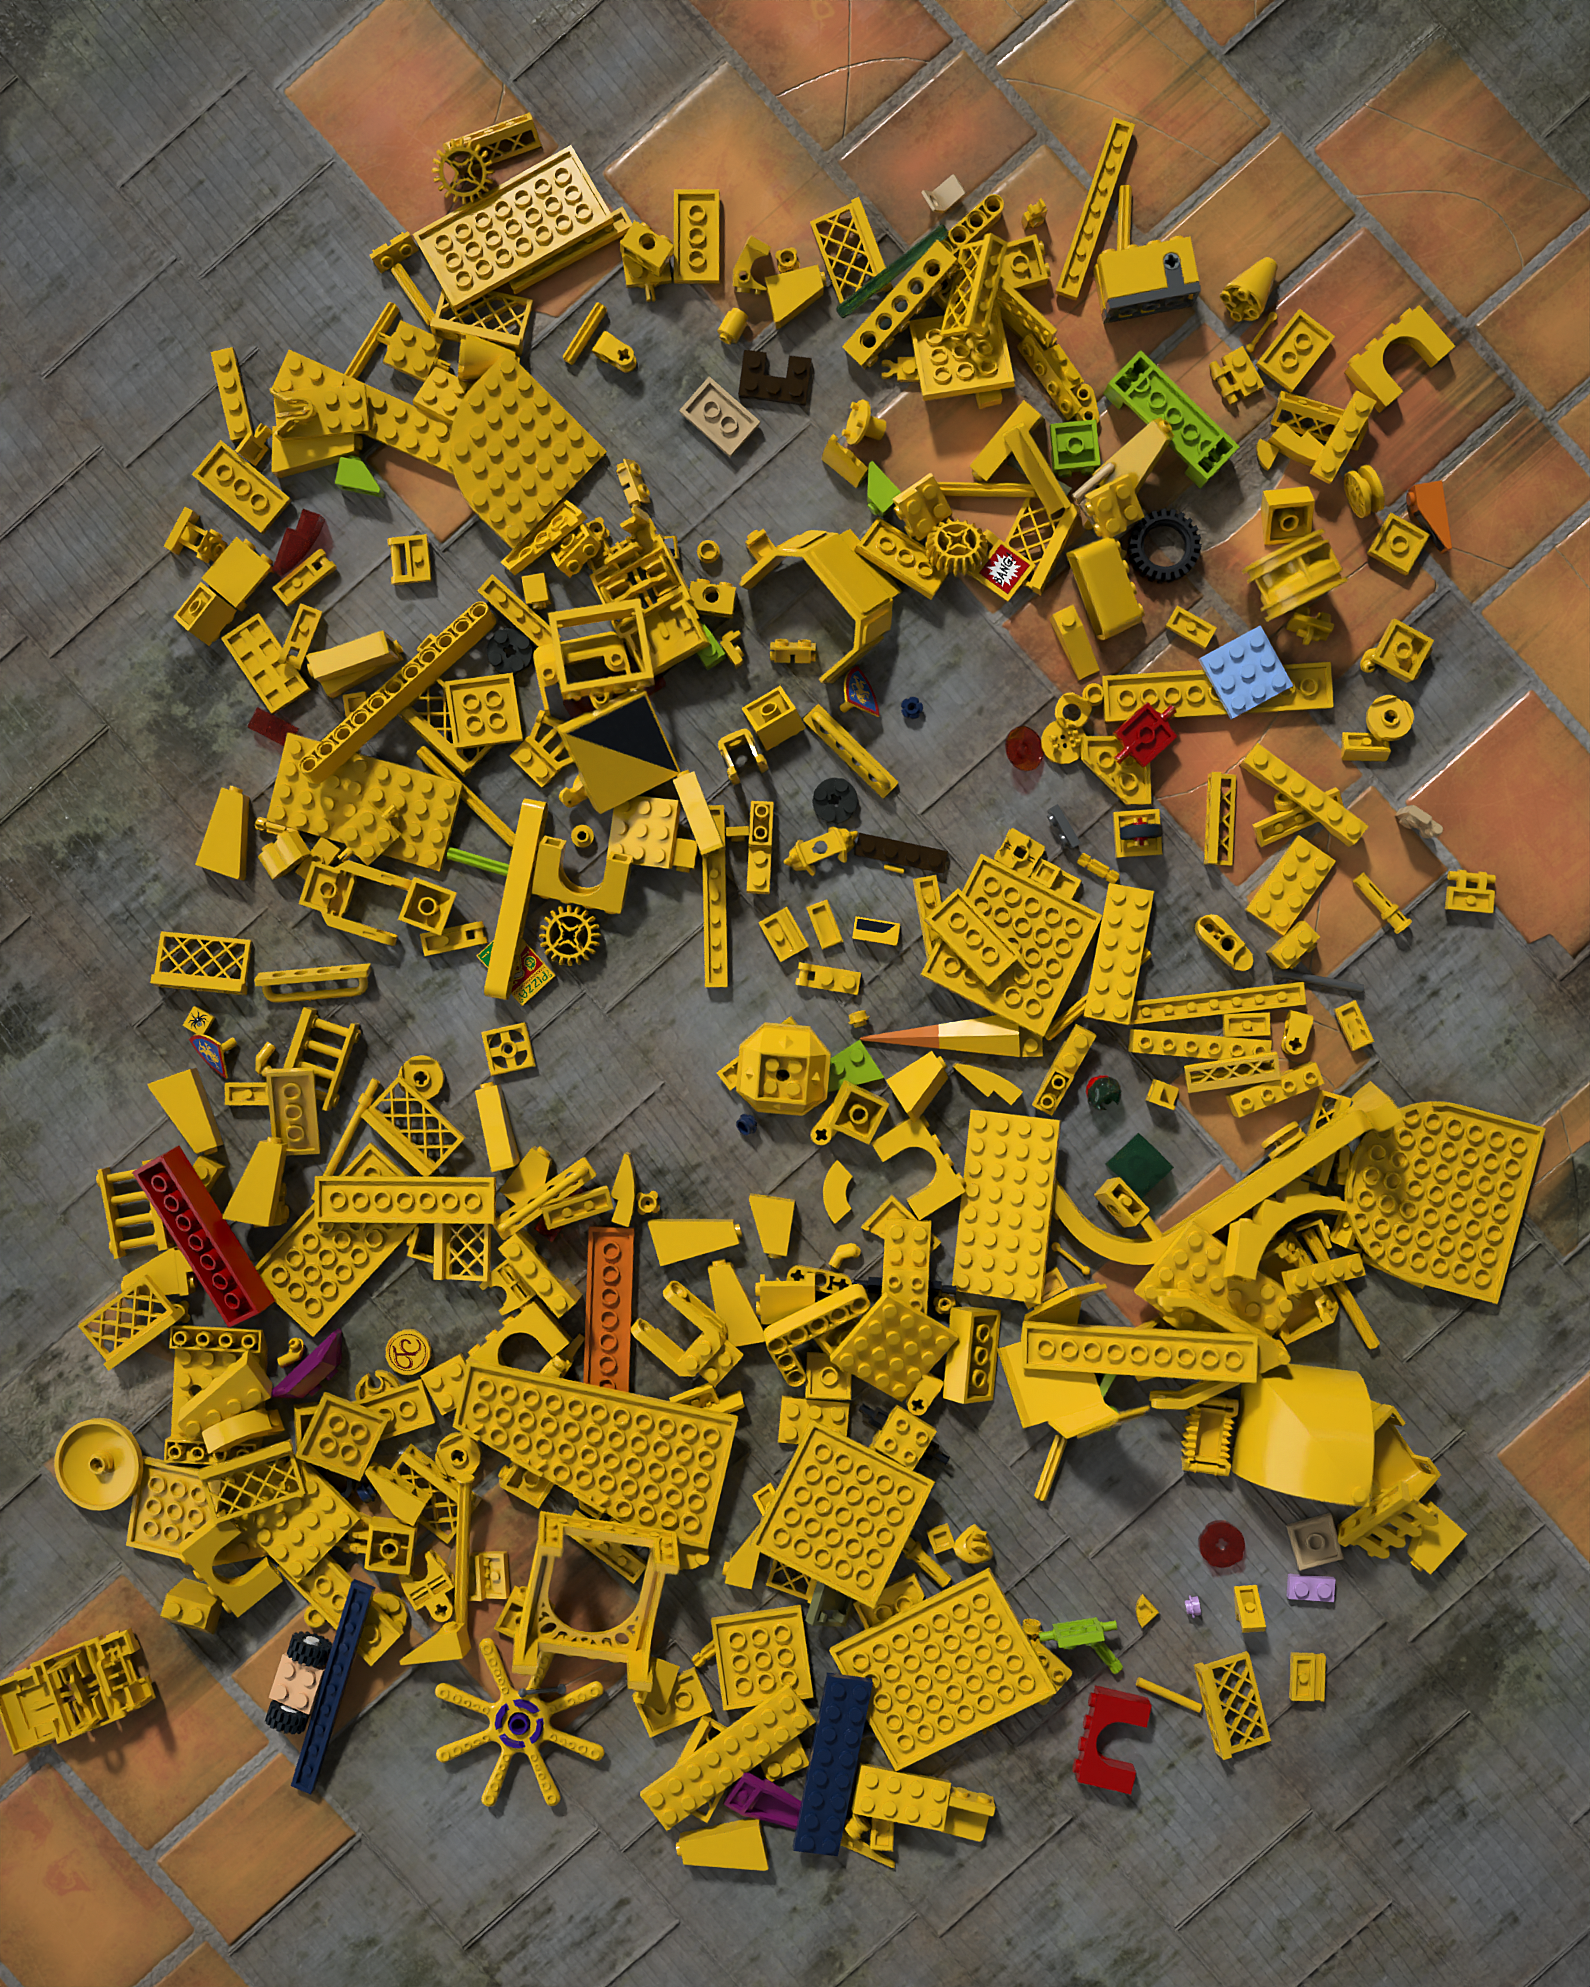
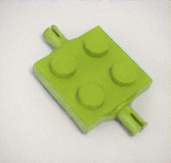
[1039,1617,1117,1649]

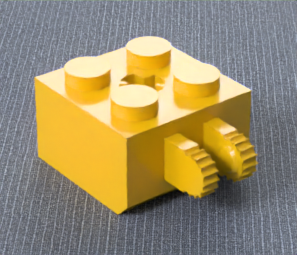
[350,1516,419,1575]

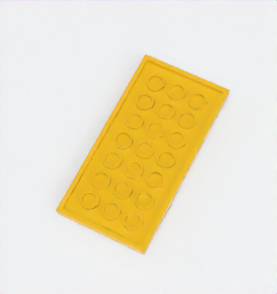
[413,145,615,311]
[266,733,464,871]
[952,1109,1062,1304]
[255,1142,419,1337]

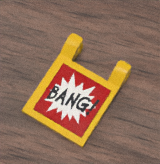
[967,529,1036,602]

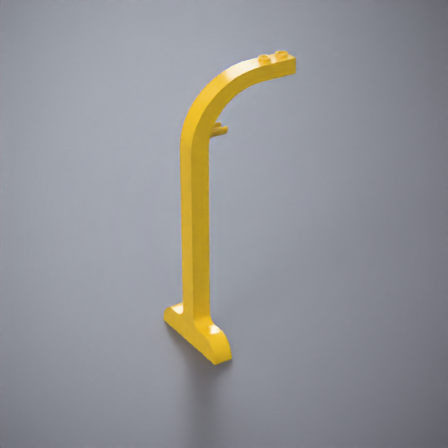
[1052,1081,1405,1265]

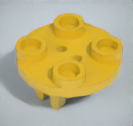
[1041,719,1086,764]

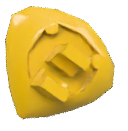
[953,1524,993,1564]

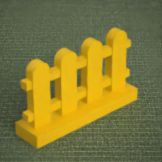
[1337,1481,1438,1559]

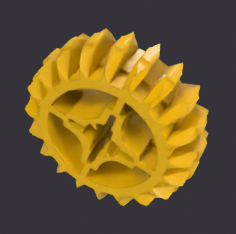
[432,137,494,204]
[925,518,988,577]
[539,905,601,966]

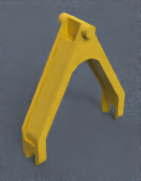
[1149,1289,1291,1410]

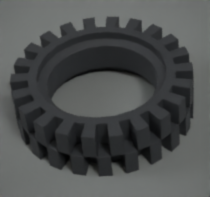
[1127,509,1202,584]

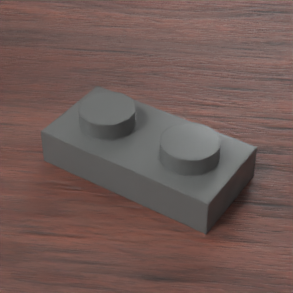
[1047,804,1081,849]

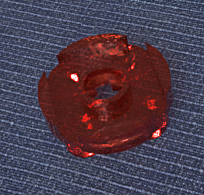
[1198,1520,1245,1568]

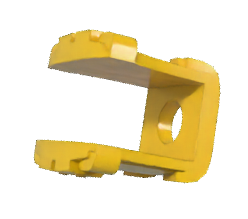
[718,729,769,785]

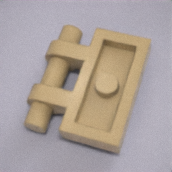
[1395,805,1443,839]

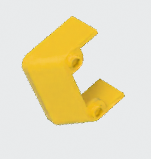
[533,631,635,716]

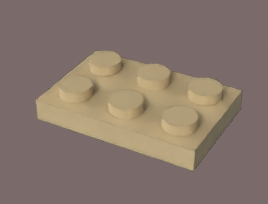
[679,377,761,458]

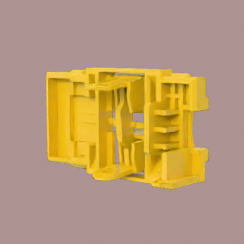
[586,506,711,676]
[0,1628,156,1756]

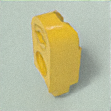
[1195,914,1253,971]

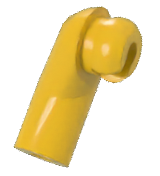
[1360,647,1377,673]
[255,1042,276,1077]
[828,1243,861,1269]
[277,1337,304,1368]

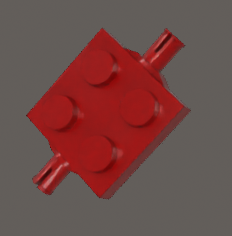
[1113,702,1178,767]

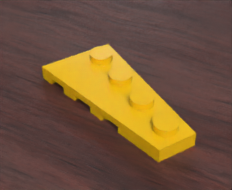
[501,498,588,575]

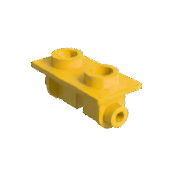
[370,231,419,273]
[616,459,651,507]
[770,639,816,664]

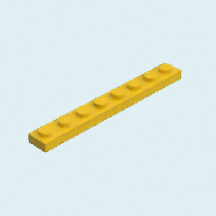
[1055,117,1135,301]
[702,805,728,987]
[1129,982,1306,1025]

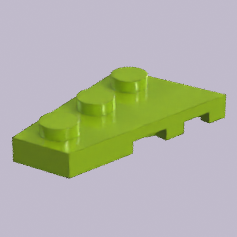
[828,1040,884,1092]

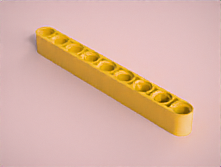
[484,798,548,1000]

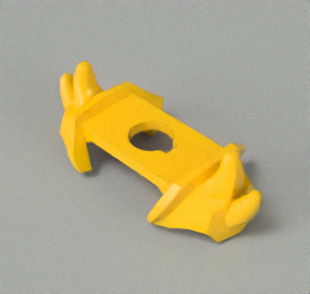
[783,826,858,876]

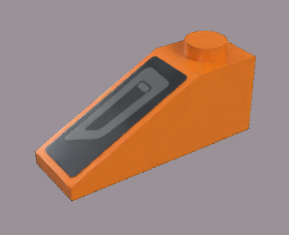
[1406,480,1452,554]

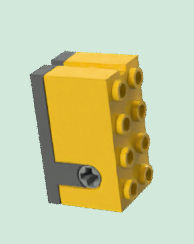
[1093,235,1201,324]

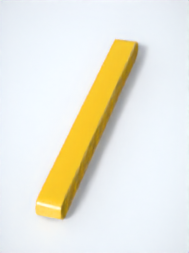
[298,601,496,784]

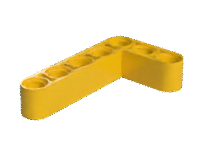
[916,194,1004,313]
[763,1284,870,1387]

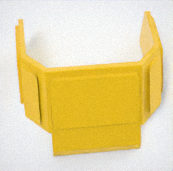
[739,529,903,684]
[997,1282,1150,1439]

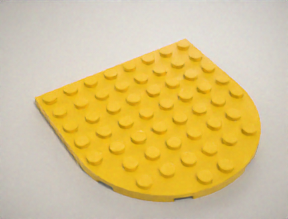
[1344,1101,1546,1304]

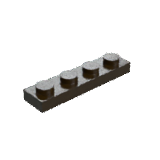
[854,833,948,874]

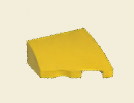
[822,434,868,488]

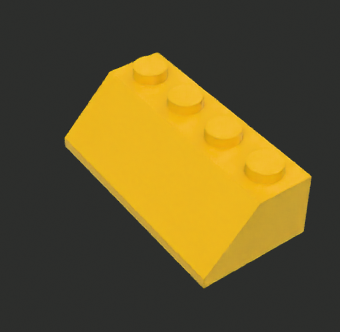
[943,1306,1001,1404]

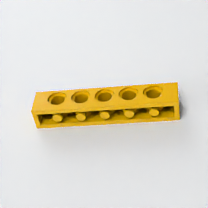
[842,240,959,369]
[1128,1029,1272,1064]

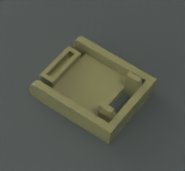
[805,1581,854,1627]

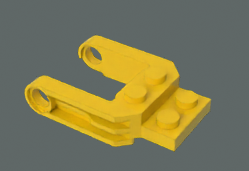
[298,860,412,946]
[631,1281,744,1387]

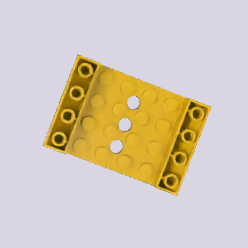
[164,1325,268,1465]

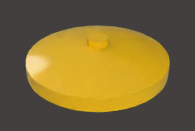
[55,1418,143,1511]

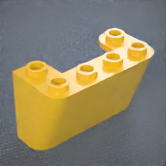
[1370,1404,1441,1513]

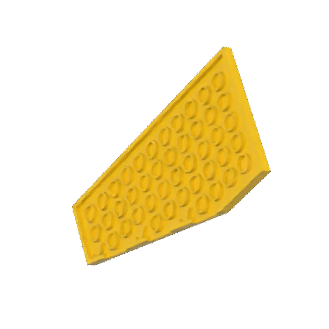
[453,1358,738,1549]

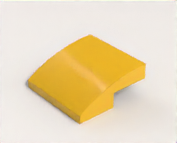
[468,1551,510,1601]

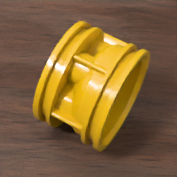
[1242,528,1349,622]

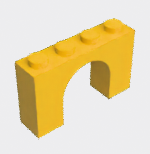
[1344,305,1455,413]
[532,836,633,914]
[871,1115,966,1220]
[498,1227,582,1318]
[465,1298,572,1366]
[179,1508,283,1618]

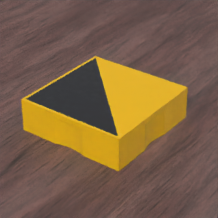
[556,688,680,814]

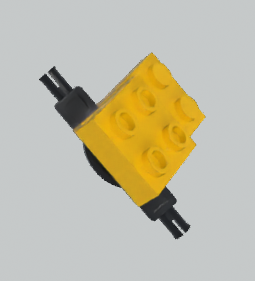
[854,1218,956,1315]
[858,1403,950,1471]

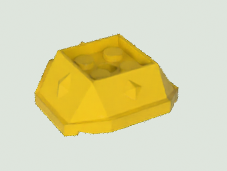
[736,1022,831,1116]

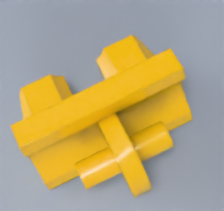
[1286,606,1334,646]

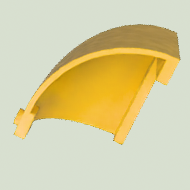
[1231,1363,1374,1507]

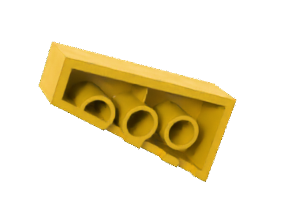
[177,1350,273,1440]

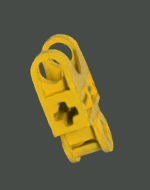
[479,1254,547,1315]
[398,1549,455,1622]

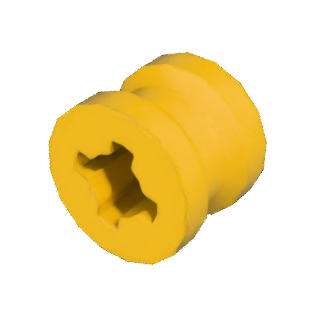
[844,1813,871,1841]

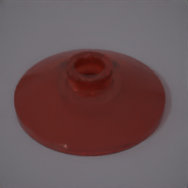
[1005,726,1044,771]

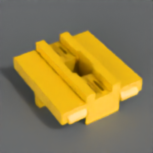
[994,828,1045,877]

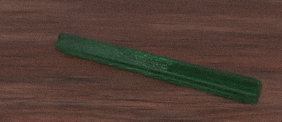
[836,224,949,318]

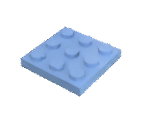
[1198,625,1293,719]

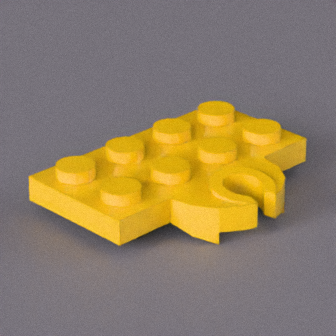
[352,1370,437,1442]

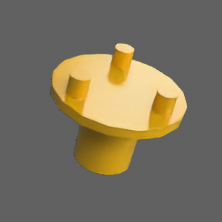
[842,399,886,446]

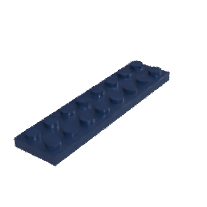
[792,1672,873,1856]

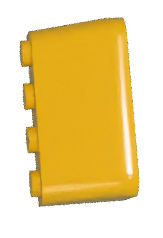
[1066,537,1145,640]

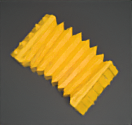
[1180,1396,1239,1476]

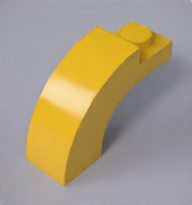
[202,1408,284,1454]

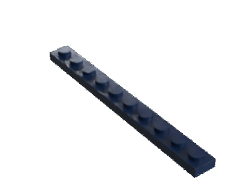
[291,1579,376,1795]

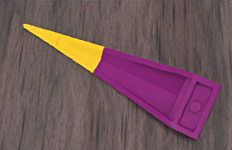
[723,1772,895,1868]

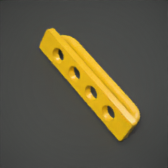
[803,704,898,799]
[254,963,372,1003]
[492,1157,597,1240]

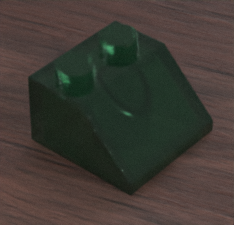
[1105,1133,1174,1199]

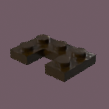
[738,350,812,406]

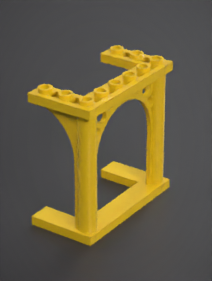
[512,1511,679,1692]

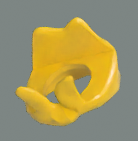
[1055,692,1092,730]

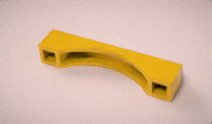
[1240,743,1369,847]

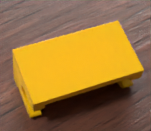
[634,1656,680,1712]

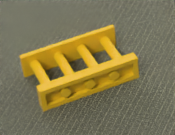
[283,1007,361,1111]
[96,1159,175,1259]

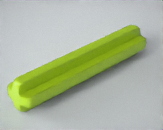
[447,847,509,877]

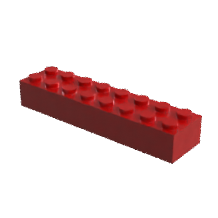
[132,1145,275,1328]

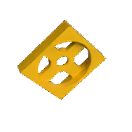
[481,1022,536,1076]

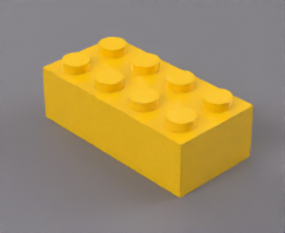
[851,1762,951,1832]

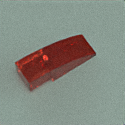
[272,509,325,576]

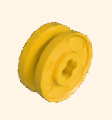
[1344,465,1385,518]

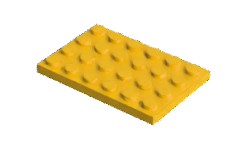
[1134,1220,1301,1337]

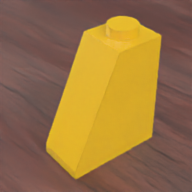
[765,265,827,329]
[886,1051,949,1123]
[499,1146,553,1219]
[749,1193,795,1259]
[121,1246,179,1300]
[1407,1498,1467,1575]

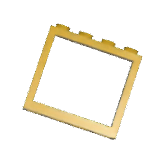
[548,598,655,701]

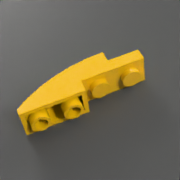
[747,801,774,894]
[1032,1024,1096,1116]

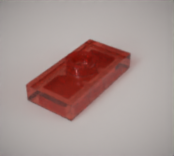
[247,707,300,746]

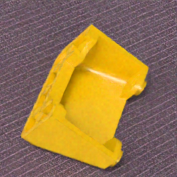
[1258,1232,1339,1345]

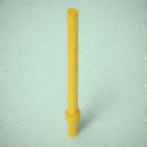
[311,1078,380,1201]

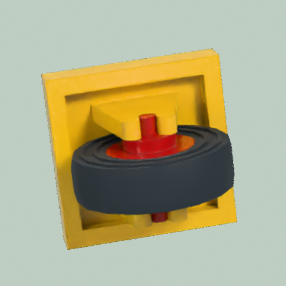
[1113,809,1162,858]

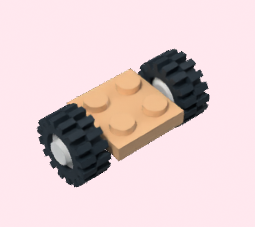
[265,1631,332,1735]

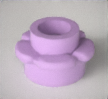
[1185,1595,1201,1618]

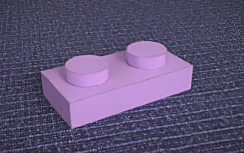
[1286,1574,1336,1602]

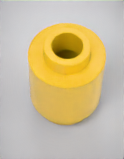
[717,308,748,345]

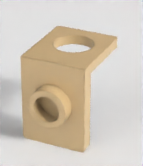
[921,174,966,214]

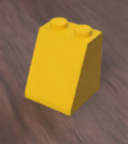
[160,1578,223,1635]

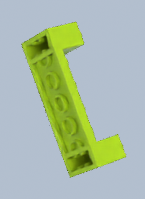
[1103,350,1240,489]

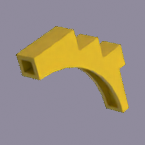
[1223,1177,1347,1283]

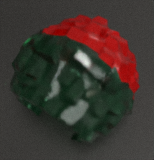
[1086,1075,1122,1111]

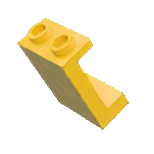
[201,537,277,612]
[755,1273,816,1324]

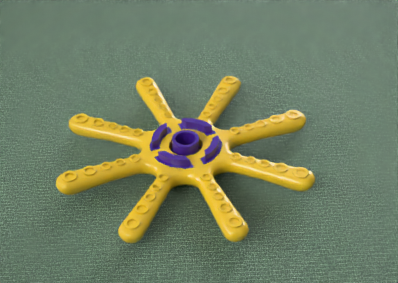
[435,1638,605,1807]

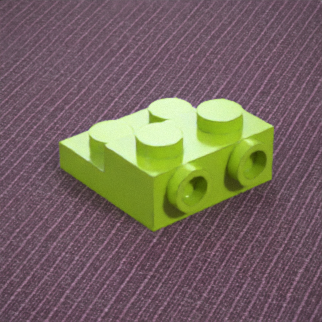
[1049,419,1101,478]

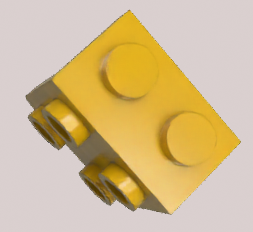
[1029,1635,1072,1705]
[941,1786,995,1841]

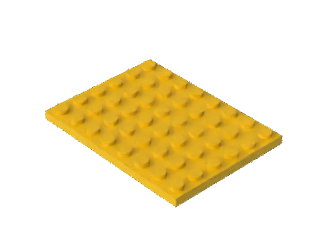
[829,1568,1057,1771]

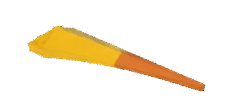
[860,1015,1043,1057]

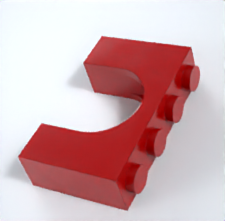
[1072,1685,1152,1795]

